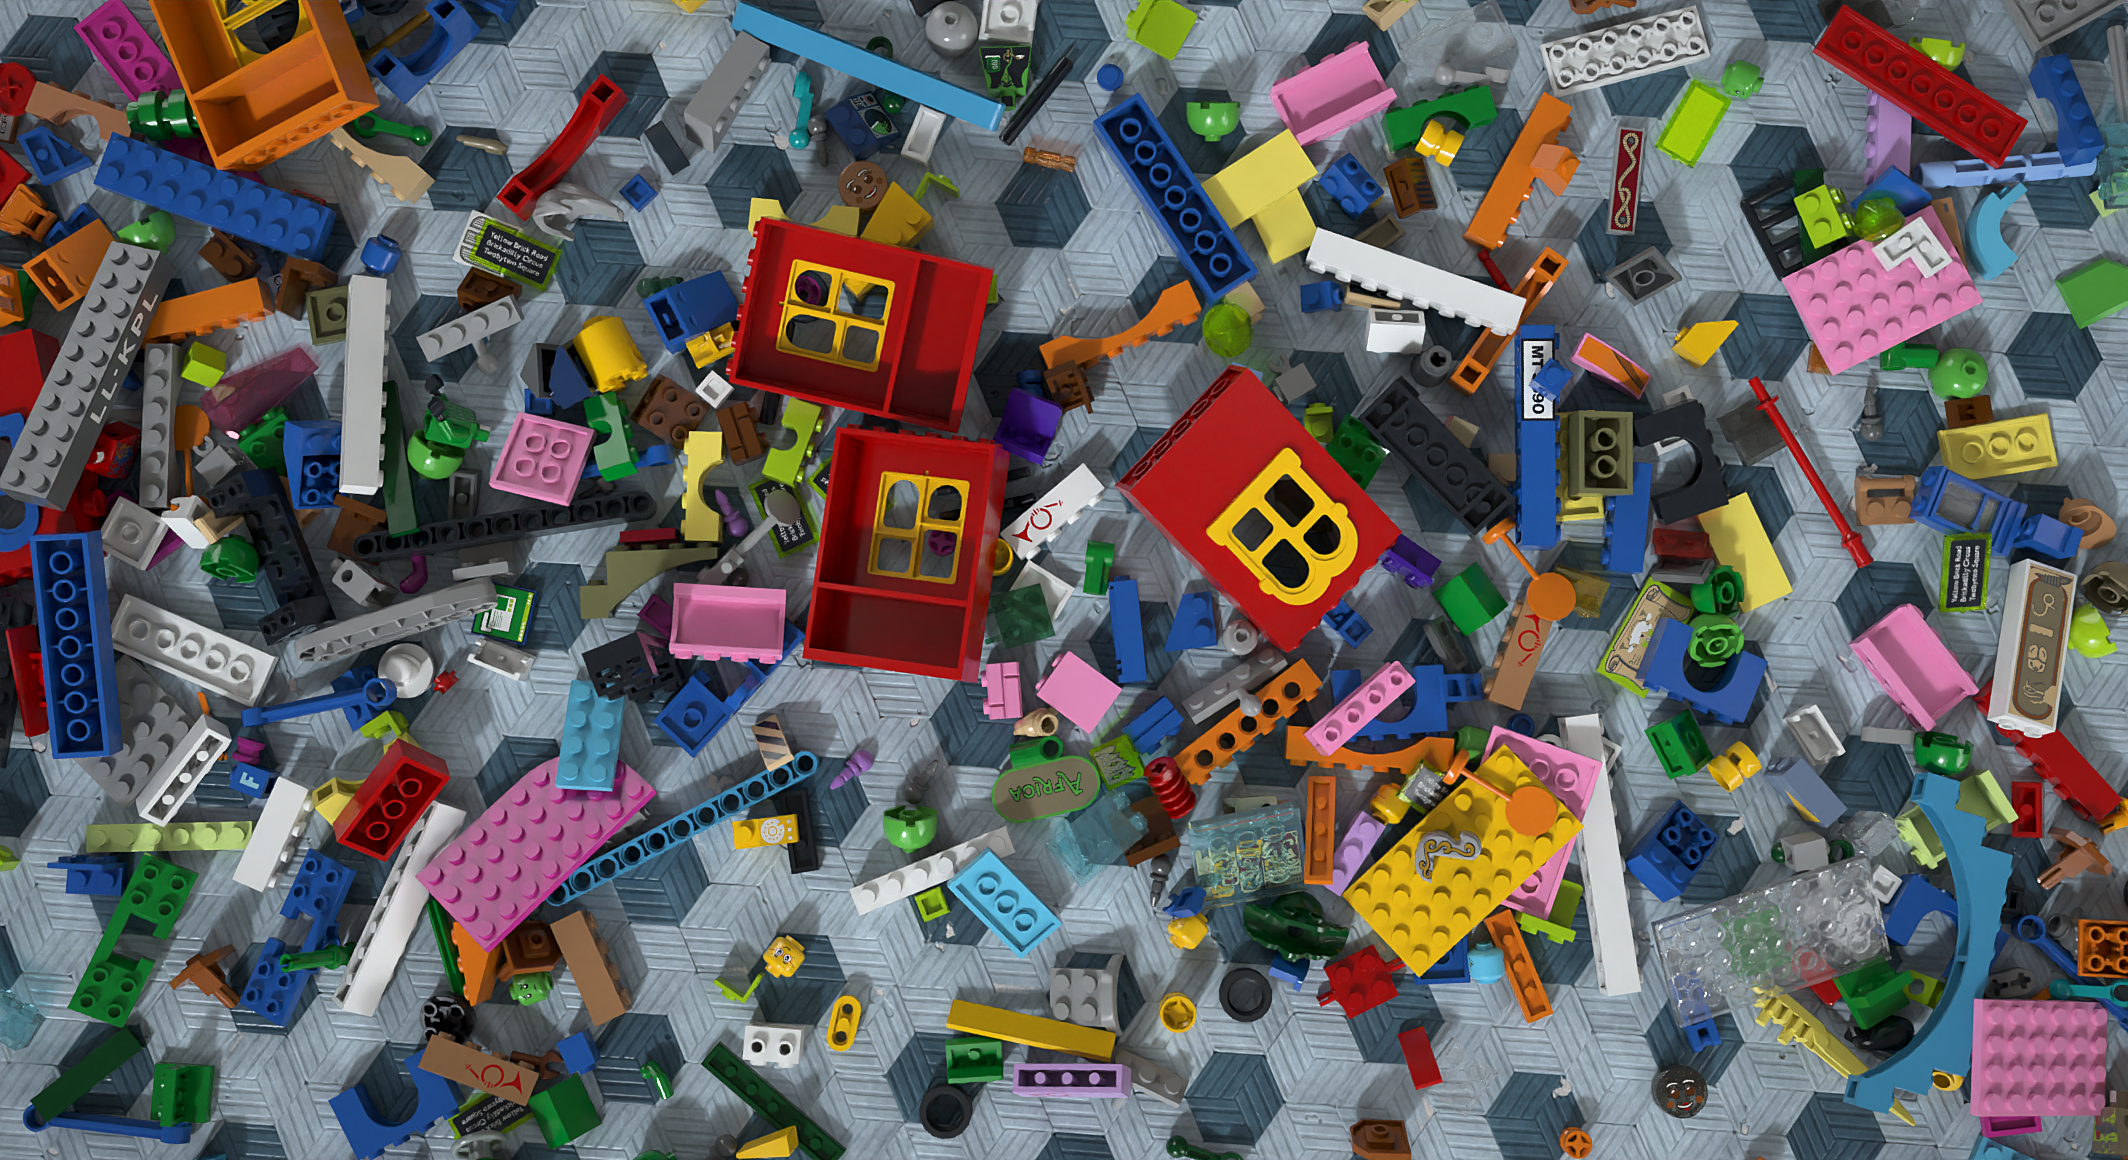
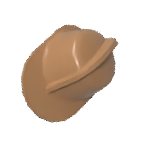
[2058,497,2116,550]

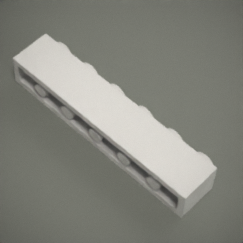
[849,825,1016,916]

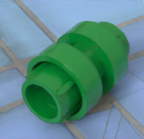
[126,89,203,142]

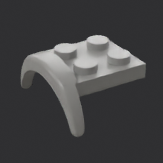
[1050,954,1123,1037]

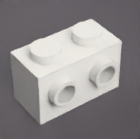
[1365,308,1426,354]
[743,1022,805,1068]

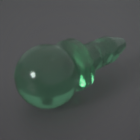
[636,276,684,299]

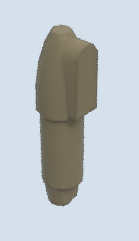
[456,135,507,156]

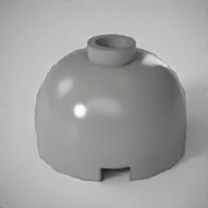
[925,1,979,58]

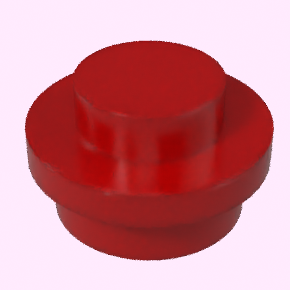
[433,670,459,695]

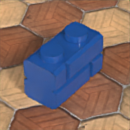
[1121,694,1184,756]

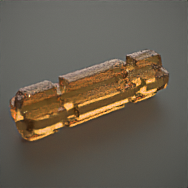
[1023,147,1076,172]

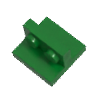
[1644,708,1714,780]
[1832,953,1914,1030]
[150,1062,215,1127]

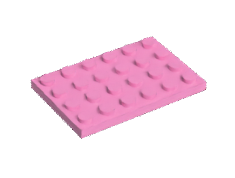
[1782,205,1984,376]
[1479,725,1603,921]
[1970,998,2108,1117]

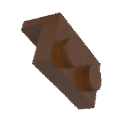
[1043,360,1095,414]

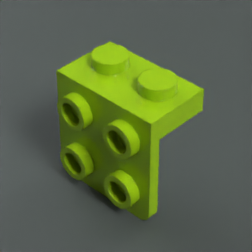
[1124,0,1197,61]
[1794,184,1858,249]
[1514,879,1583,944]

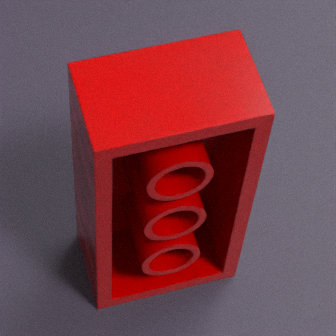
[332,738,451,862]

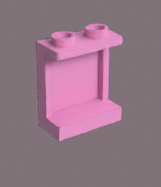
[1035,651,1122,734]

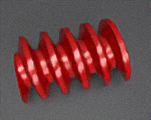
[1143,756,1197,819]

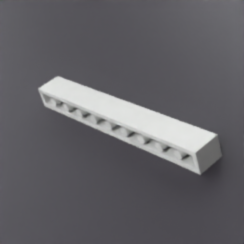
[1557,713,1643,996]

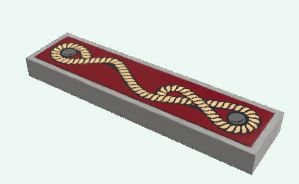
[1605,126,1645,237]

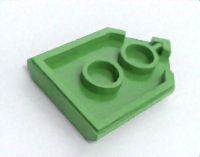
[2055,258,2128,329]

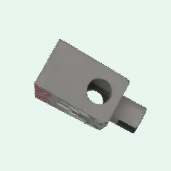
[330,557,400,610]

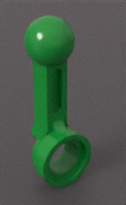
[352,111,432,147]

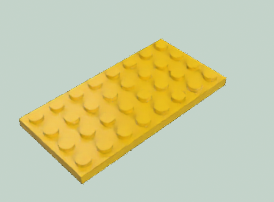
[1341,743,1584,977]

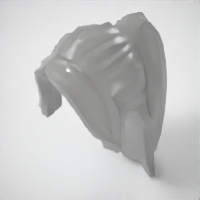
[532,182,625,241]

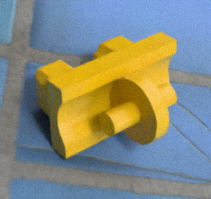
[685,322,735,369]

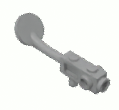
[695,490,800,586]

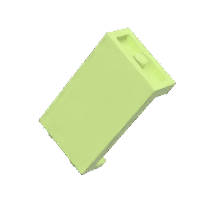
[1894,769,2019,869]

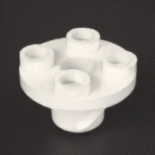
[378,643,435,698]

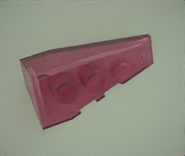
[200,347,319,439]

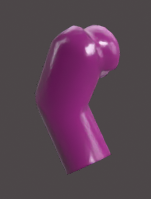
[399,556,428,594]

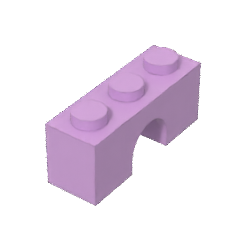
[1321,810,1386,896]

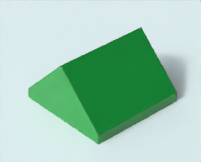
[1431,561,1508,637]
[528,1073,602,1150]

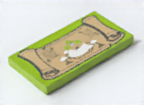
[1595,576,1695,698]

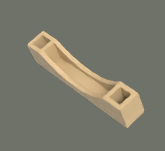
[329,124,435,204]

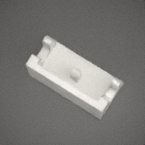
[160,495,211,549]
[467,636,536,682]
[1782,704,1846,766]

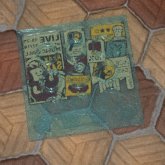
[1186,801,1309,911]

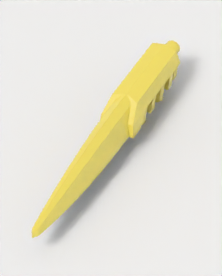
[1749,979,1915,1126]

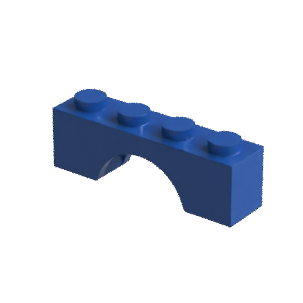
[2028,53,2105,168]

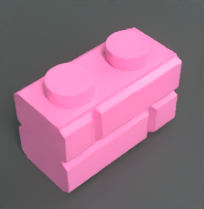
[981,662,1023,720]

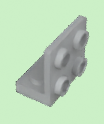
[453,521,518,583]

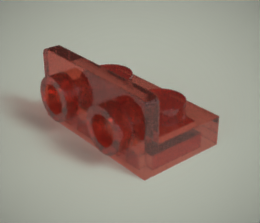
[1650,528,1713,559]

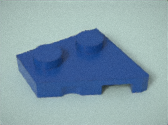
[17,126,94,187]
[1164,591,1217,652]

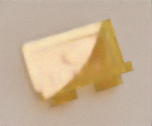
[1553,563,1610,618]

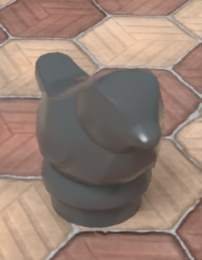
[2046,907,2083,960]

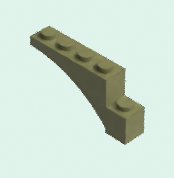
[580,542,721,619]

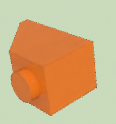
[1529,143,1580,196]

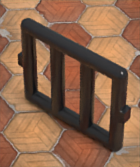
[1740,169,1850,281]

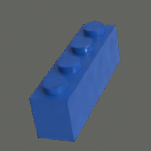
[1600,462,1653,575]

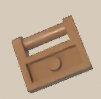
[1854,475,1915,526]

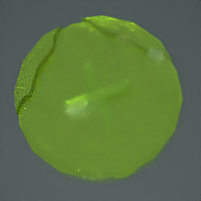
[1202,303,1254,358]

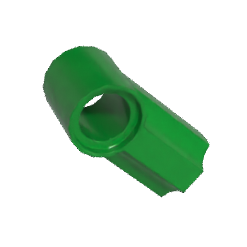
[1880,341,1938,371]
[1083,540,1115,596]
[1008,735,1065,768]

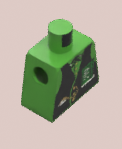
[980,46,1032,111]

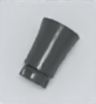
[1410,346,1452,387]

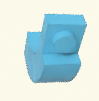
[1965,182,2027,281]

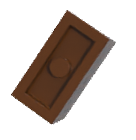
[1383,158,1438,219]

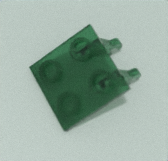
[985,583,1056,650]

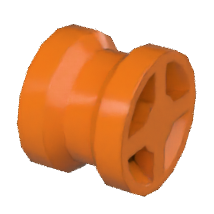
[1559,1126,1593,1159]

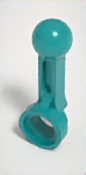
[789,70,814,150]
[2048,978,2128,1007]

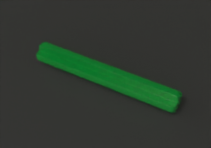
[426,899,470,1002]

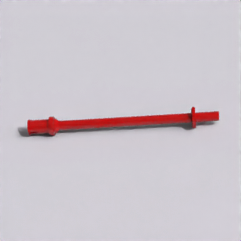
[1748,376,1874,568]

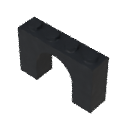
[1633,399,1730,525]

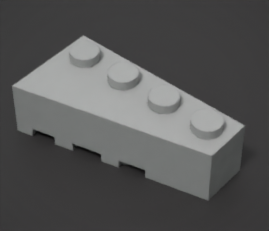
[684,31,771,153]

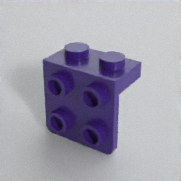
[992,387,1063,465]

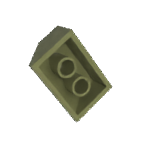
[1568,410,1633,497]

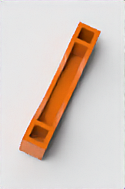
[1446,246,1569,398]
[1039,280,1201,370]
[1283,726,1454,777]

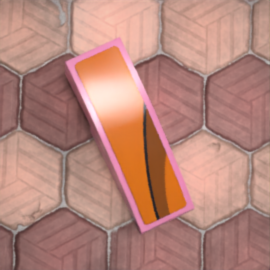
[1569,332,1652,400]

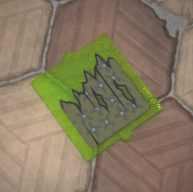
[1088,733,1145,791]

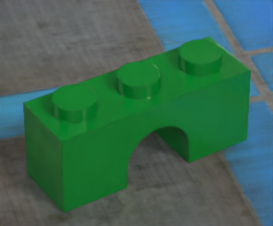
[583,391,640,482]

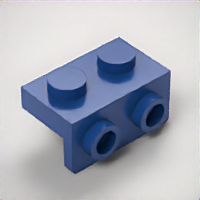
[1319,153,1384,221]
[330,665,392,732]

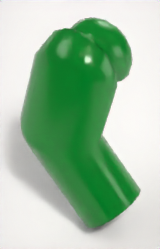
[640,1061,674,1099]

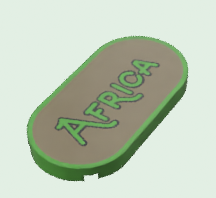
[992,755,1100,823]

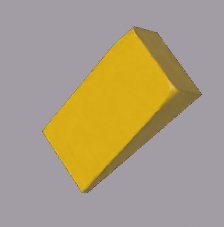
[736,1126,799,1159]

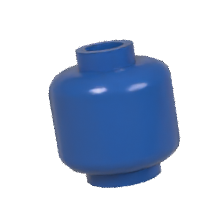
[360,234,402,277]

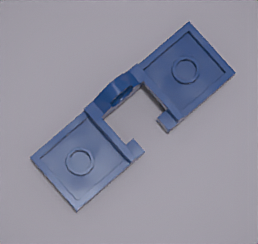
[653,617,805,758]
[239,848,357,1026]

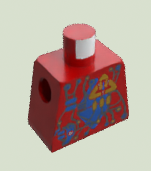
[85,421,142,479]

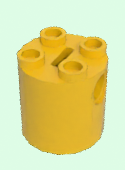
[572,316,649,394]

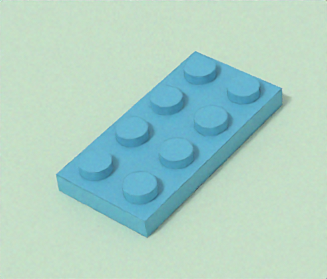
[555,680,627,791]
[947,846,1062,959]

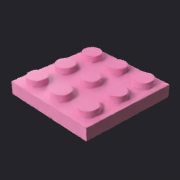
[489,411,597,506]

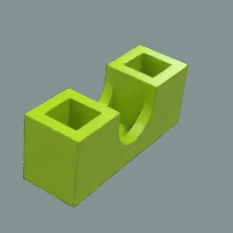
[762,397,826,489]

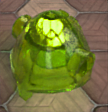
[1853,197,1905,242]

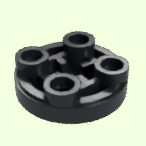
[419,991,476,1044]

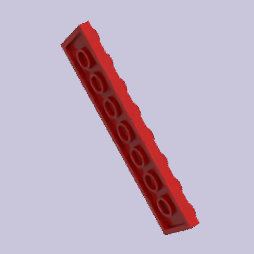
[1812,4,2028,169]

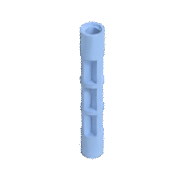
[1913,151,2097,190]

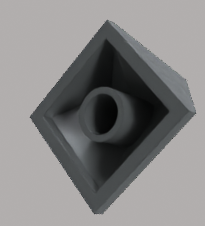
[1605,246,1682,306]
[520,343,586,401]

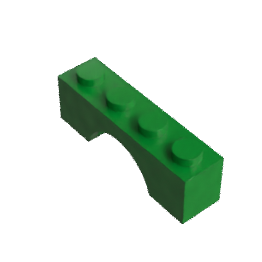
[1381,84,1498,153]

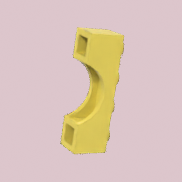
[748,198,862,240]
[681,431,726,544]
[312,732,424,826]

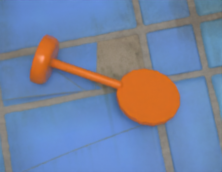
[170,405,212,511]
[1481,515,1576,621]
[1442,748,1557,836]

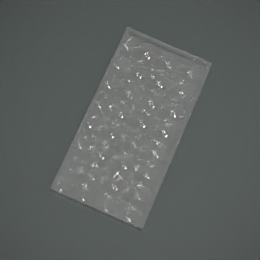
[1651,854,1892,1028]

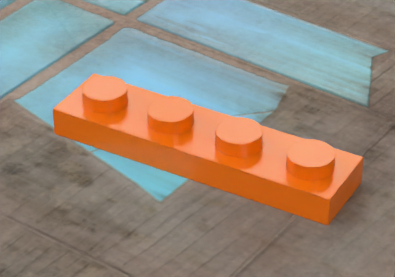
[1304,776,1337,885]
[1483,908,1554,1024]

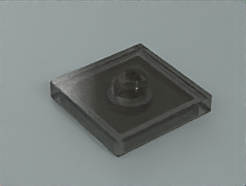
[1273,479,1332,534]

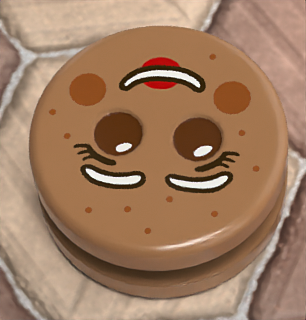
[838,160,889,214]

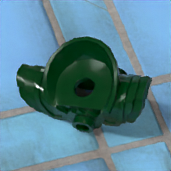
[1243,890,1349,962]

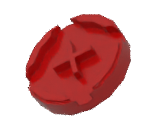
[0,62,38,117]

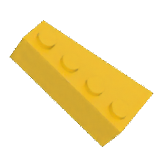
[842,180,935,302]

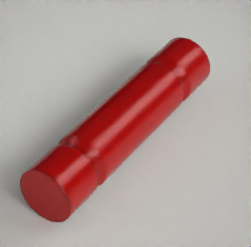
[1477,249,1512,292]

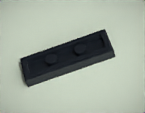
[779,788,820,874]

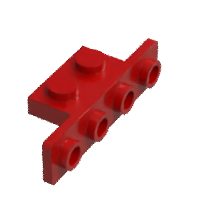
[5,624,49,737]

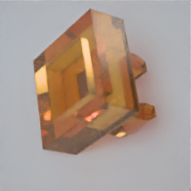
[1807,344,1837,376]

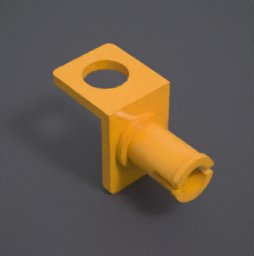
[2096,797,2128,836]

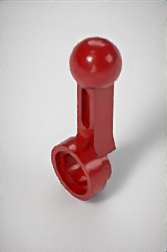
[78,468,107,517]

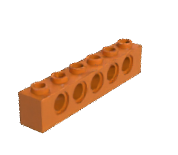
[1172,658,1323,786]

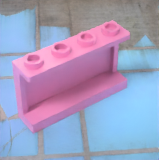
[1269,41,1397,150]
[669,583,787,664]
[1848,603,1979,732]
[1303,661,1416,756]

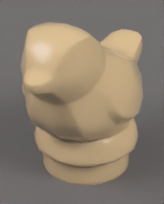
[1013,706,1059,737]

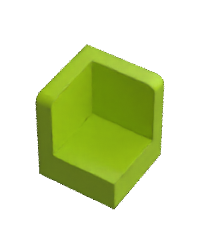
[181,341,227,388]

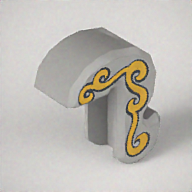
[1415,830,1482,883]

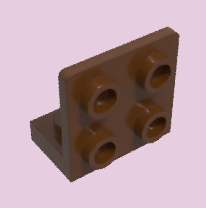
[274,257,339,321]
[629,373,710,451]
[327,494,389,566]
[1108,794,1181,867]

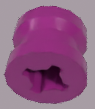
[928,530,956,557]
[231,736,266,765]

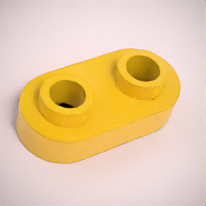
[826,994,862,1051]

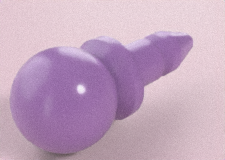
[715,490,748,538]
[830,750,874,789]

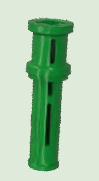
[279,942,357,973]

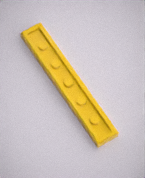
[946,999,1116,1063]

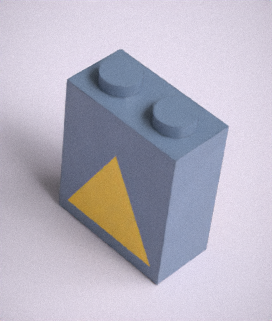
[1763,757,1848,827]

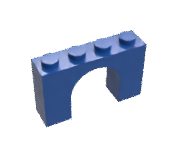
[365,0,482,105]
[1635,618,1768,725]
[1329,665,1448,742]
[1871,873,2010,981]
[328,1048,466,1160]

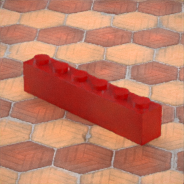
[1972,677,2122,822]

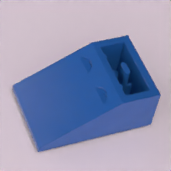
[642,270,739,355]
[283,420,347,510]
[1625,800,1720,903]

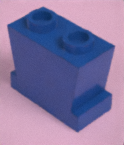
[2012,514,2084,561]

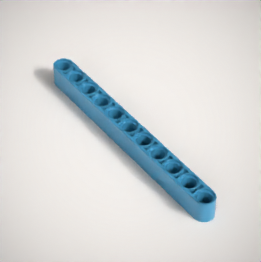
[730,0,1006,131]
[546,751,821,906]

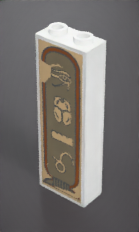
[1987,559,2077,738]

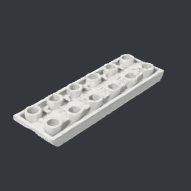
[1540,5,1710,97]

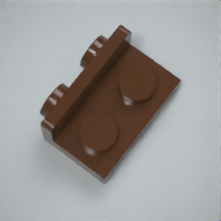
[198,228,263,283]
[457,266,523,312]

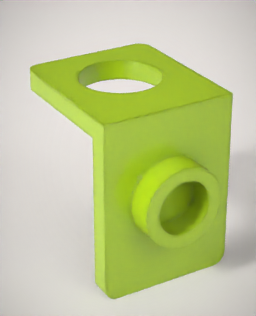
[912,172,960,204]
[1902,970,1946,1010]
[713,972,765,1004]

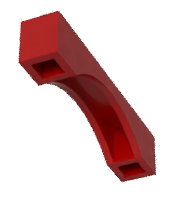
[496,73,629,222]

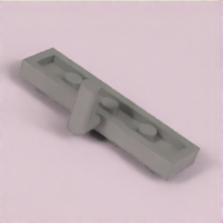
[1076,1045,1189,1110]

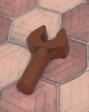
[510,1050,564,1080]

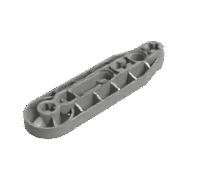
[293,577,498,663]

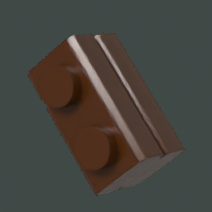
[716,401,770,466]

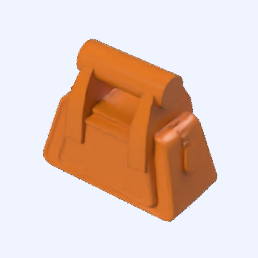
[0,183,58,243]

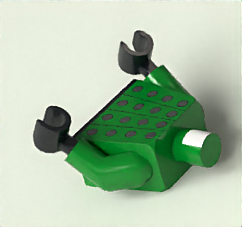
[423,374,491,448]

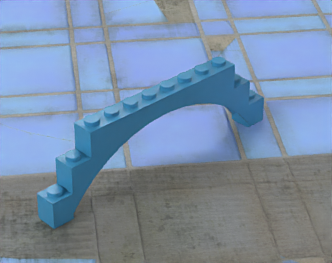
[1843,772,2013,1114]

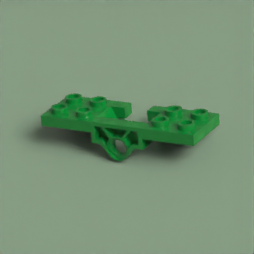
[67,852,199,1028]

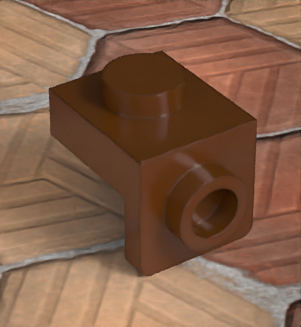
[1944,395,1994,429]

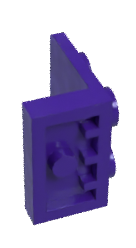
[1378,533,1442,590]

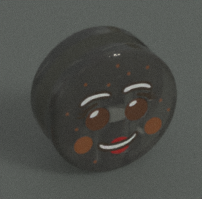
[1651,1063,1708,1119]

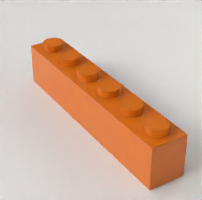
[1462,92,1573,253]
[139,277,274,350]

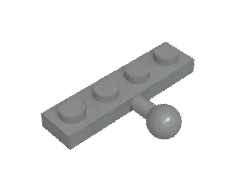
[416,294,525,374]
[1181,645,1289,724]

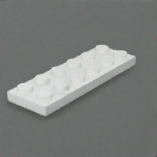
[111,593,279,708]

